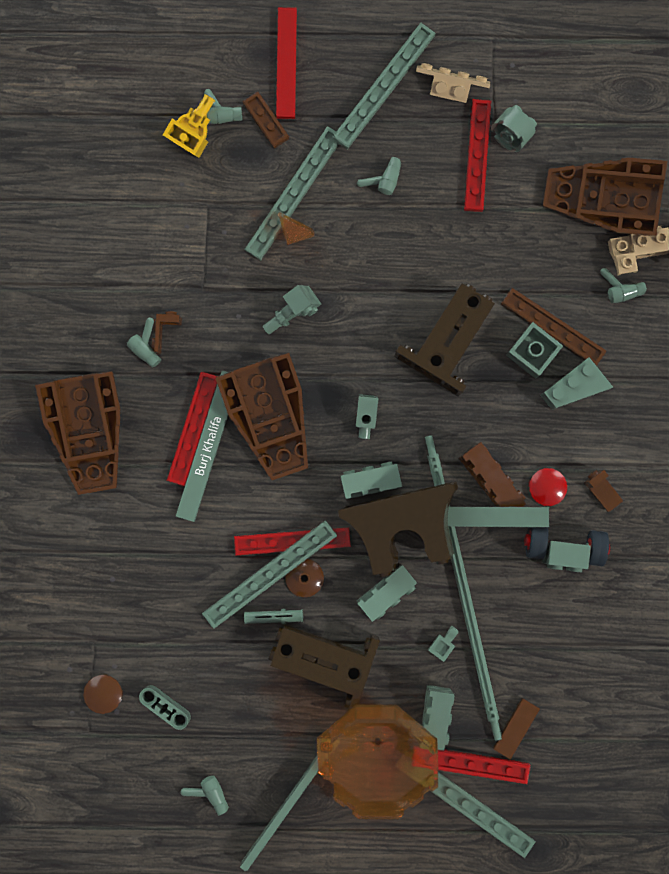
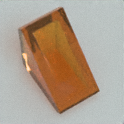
[278,212,315,245]

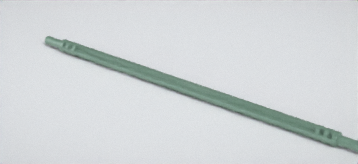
[425,435,502,741]

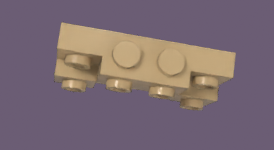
[608,226,669,275]

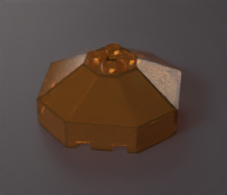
[317,705,438,819]

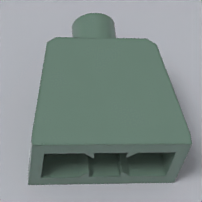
[356,394,378,439]

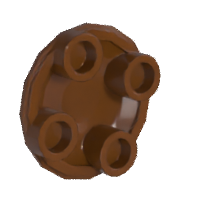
[83,674,123,714]

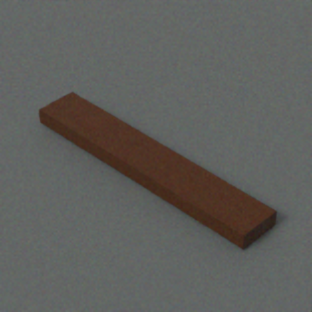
[501,288,606,366]

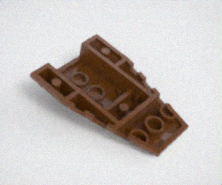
[543,158,667,237]
[215,353,308,480]
[35,371,121,495]

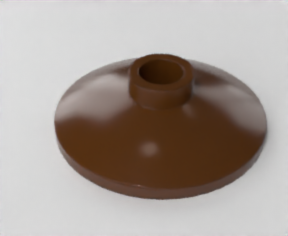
[285,559,324,597]

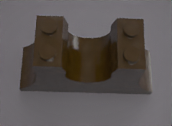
[338,481,458,577]

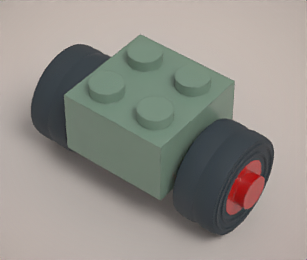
[524,527,610,572]

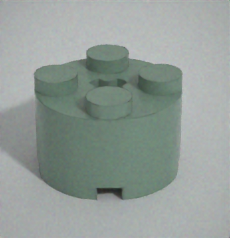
[491,105,537,152]

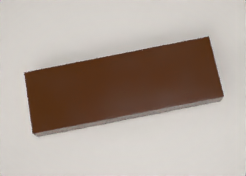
[242,91,289,149]
[493,698,540,760]

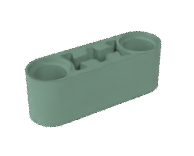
[139,685,191,730]

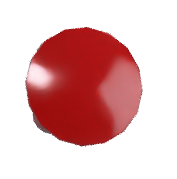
[529,468,567,506]

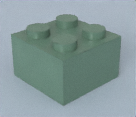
[506,322,563,379]

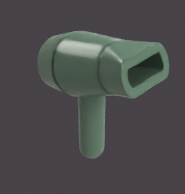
[204,89,242,124]
[357,157,401,195]
[600,268,647,303]
[127,317,161,368]
[180,776,229,816]

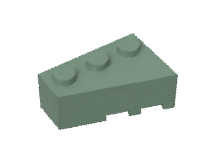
[540,357,613,410]
[357,564,417,622]

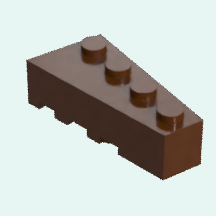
[458,442,526,507]

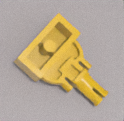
[163,94,215,158]

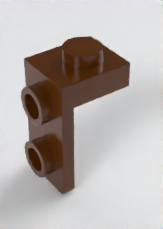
[152,311,182,354]
[584,469,623,512]

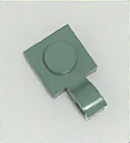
[428,626,459,662]

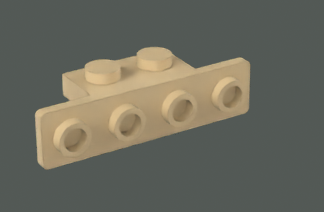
[416,63,490,103]

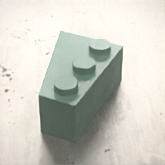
[340,462,402,500]
[419,685,454,750]

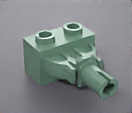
[263,285,321,334]

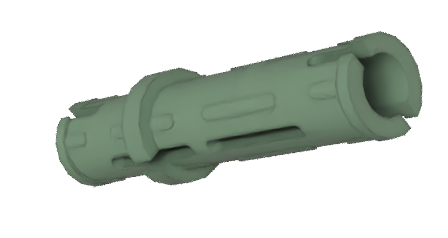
[244,609,303,624]

